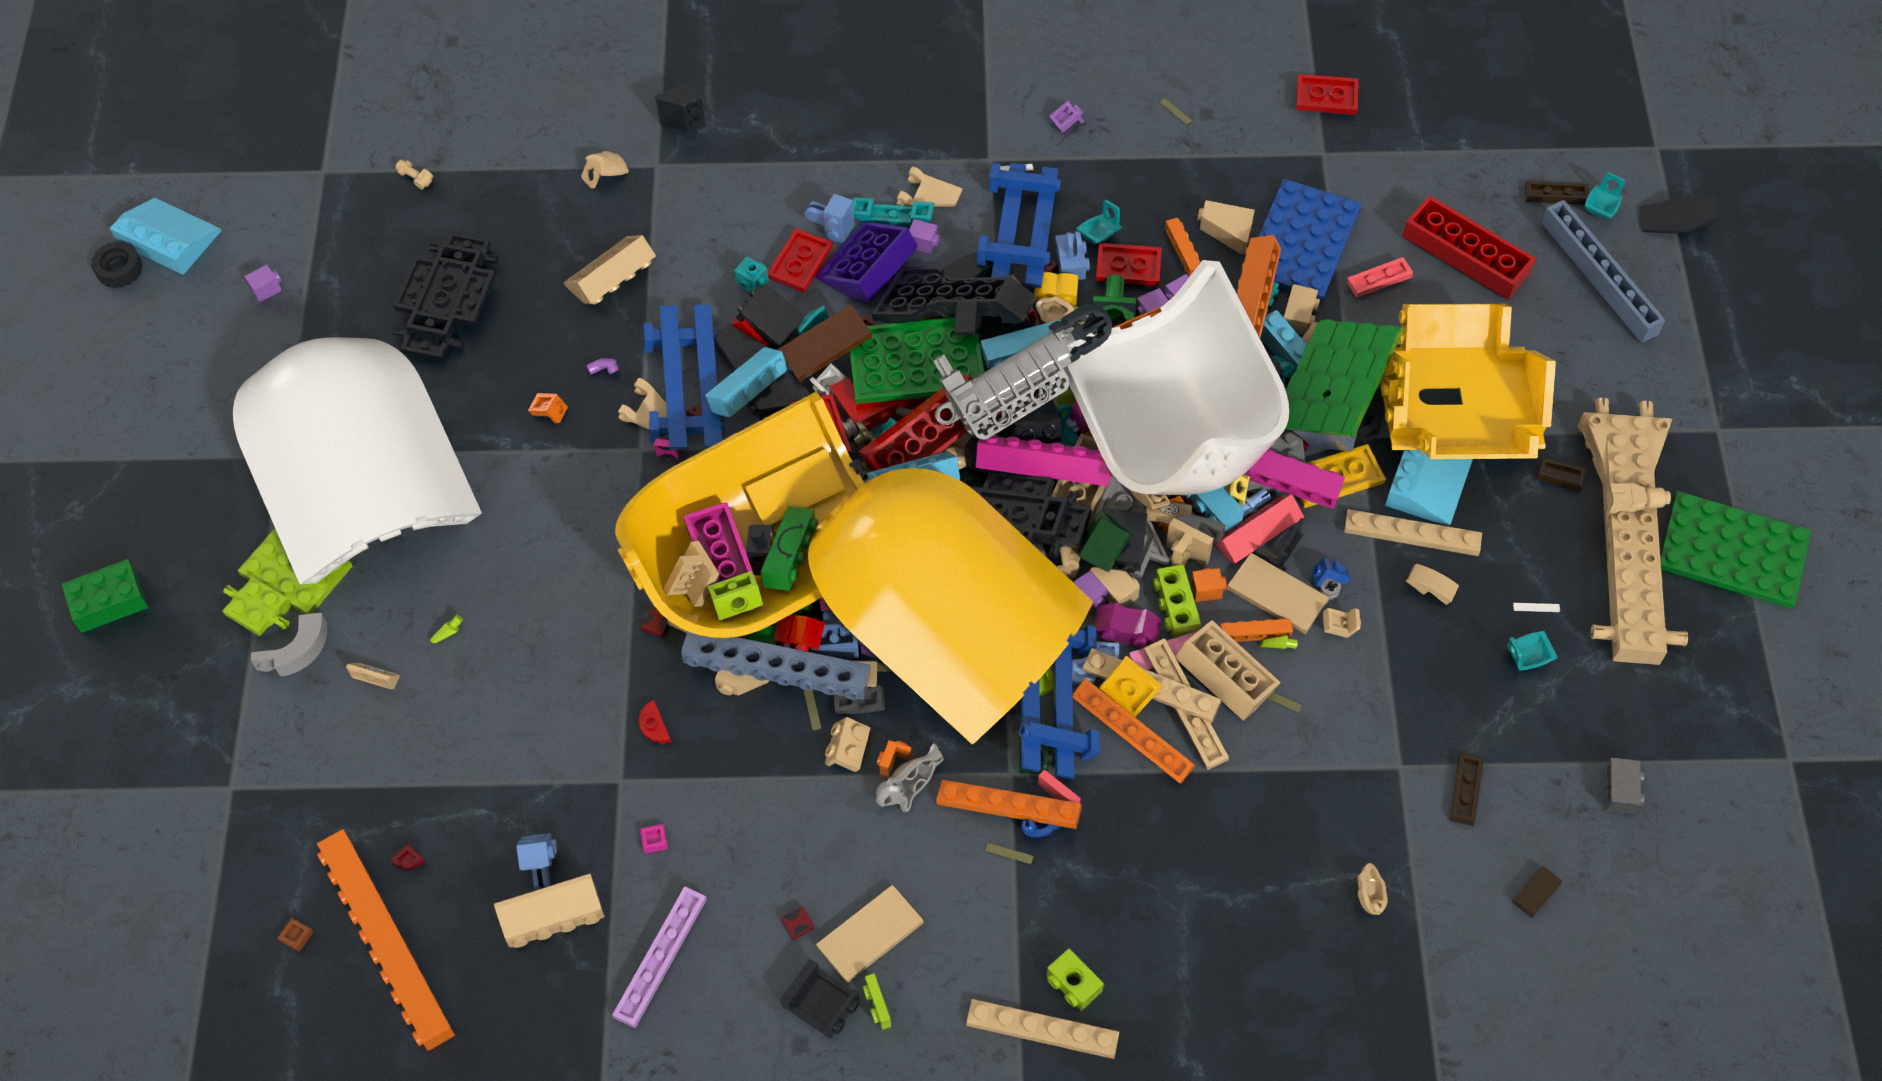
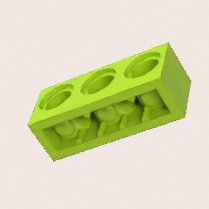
[1153,564,1201,639]

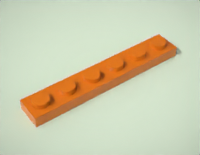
[1073,678,1196,784]
[936,780,1082,829]

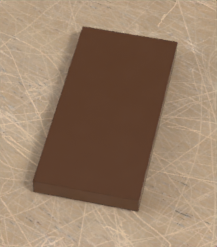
[778,304,873,382]

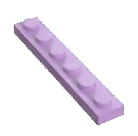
[612,886,707,1028]

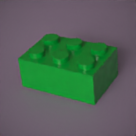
[62,559,148,633]

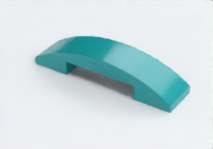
[853,197,934,227]

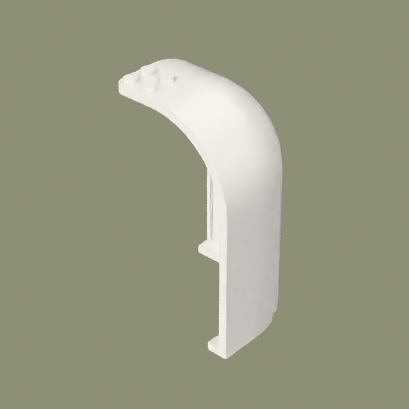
[1059,260,1289,495]
[233,337,482,585]

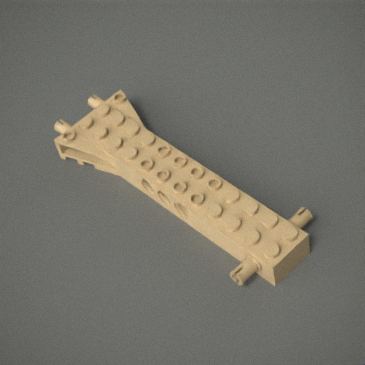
[1577,398,1688,665]

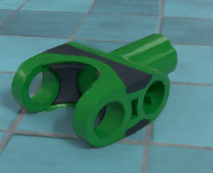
[1093,275,1136,324]

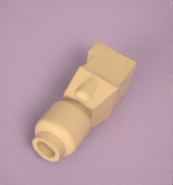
[1605,483,1671,513]

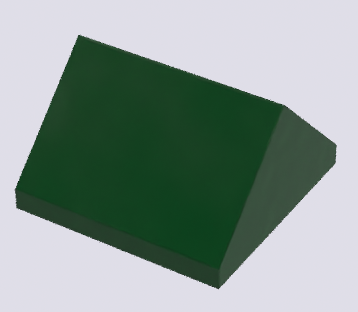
[1078,509,1132,572]

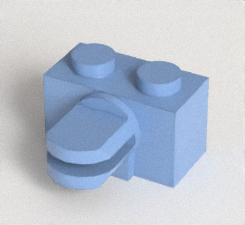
[805,194,855,244]
[1055,231,1090,280]
[811,610,859,660]
[516,833,557,891]

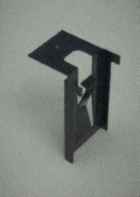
[1257,518,1304,572]

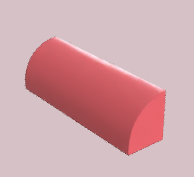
[1213,494,1304,563]

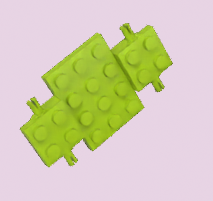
[223,528,353,636]

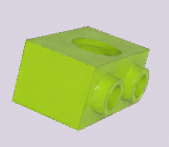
[707,571,763,621]
[1047,949,1104,1011]

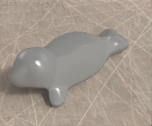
[876,743,944,812]

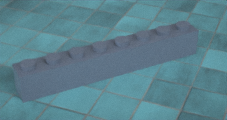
[1541,200,1666,343]

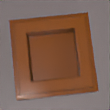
[277,918,314,952]

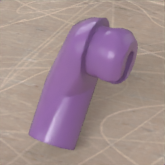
[586,358,619,375]

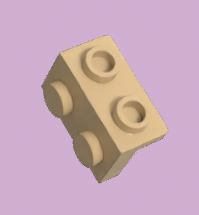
[825,717,870,772]

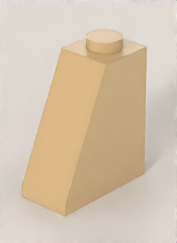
[1197,200,1255,255]

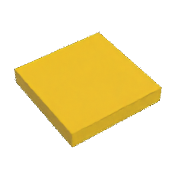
[1099,656,1163,717]

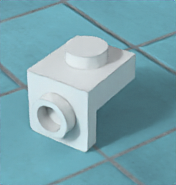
[809,364,847,396]

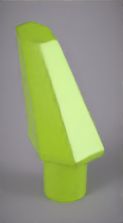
[430,614,463,643]
[1259,635,1298,649]

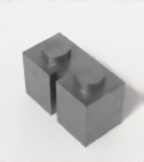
[1605,758,1645,814]

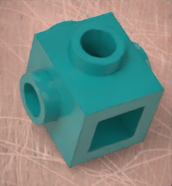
[734,257,769,292]

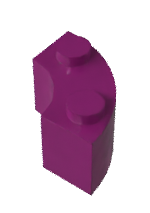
[1094,602,1162,648]

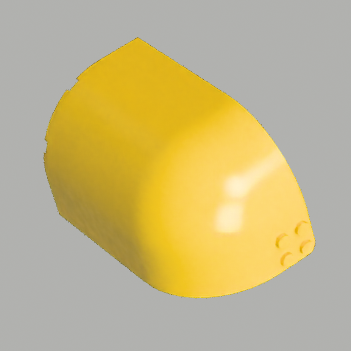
[615,392,865,638]
[808,468,1093,745]

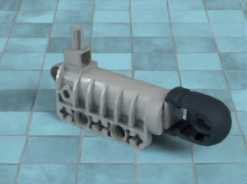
[933,304,1112,439]

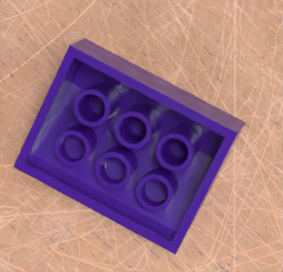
[815,221,918,303]

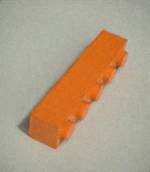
[1165,217,1201,277]
[1220,618,1293,642]

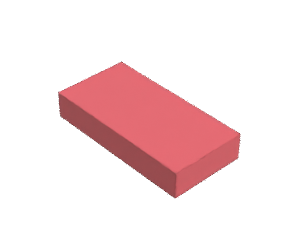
[1038,770,1081,803]

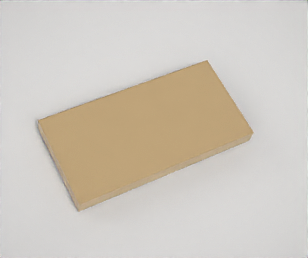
[1227,553,1329,635]
[816,885,924,983]

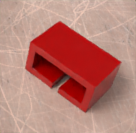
[773,615,825,652]

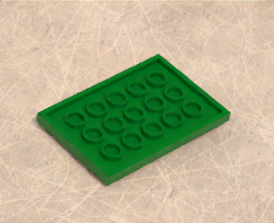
[849,317,984,404]
[1660,491,1811,609]

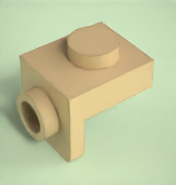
[1323,608,1361,638]

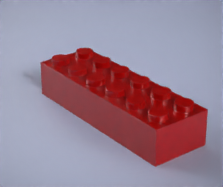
[1402,195,1537,300]
[858,374,973,472]

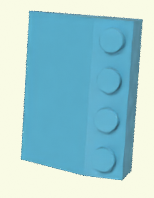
[110,198,221,275]
[1385,450,1473,527]

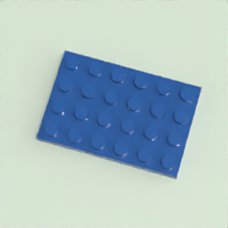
[1258,179,1362,302]

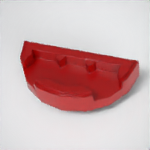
[639,700,671,744]

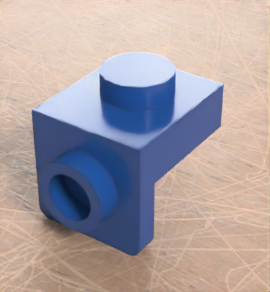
[1311,557,1350,587]

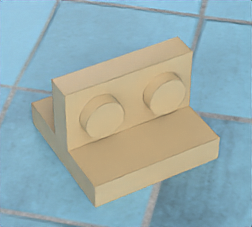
[1166,518,1214,567]
[663,541,719,607]

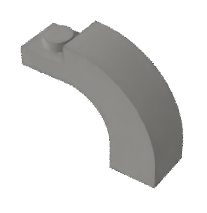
[251,613,327,677]

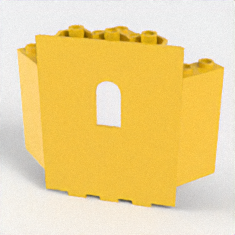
[1380,304,1556,459]

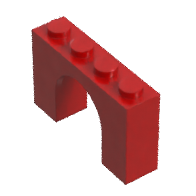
[829,377,928,434]

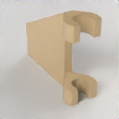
[896,167,963,207]
[618,378,669,438]

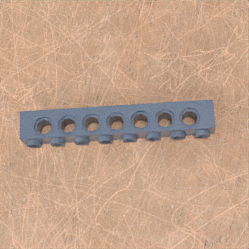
[681,632,870,700]

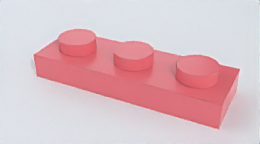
[1346,257,1413,298]

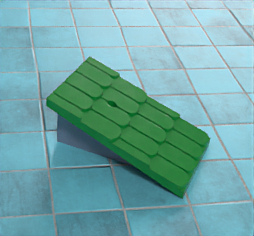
[1285,319,1404,452]

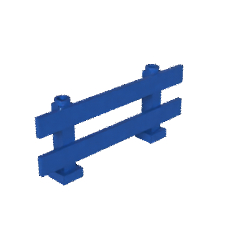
[977,163,1061,288]
[643,305,725,450]
[1019,625,1100,779]

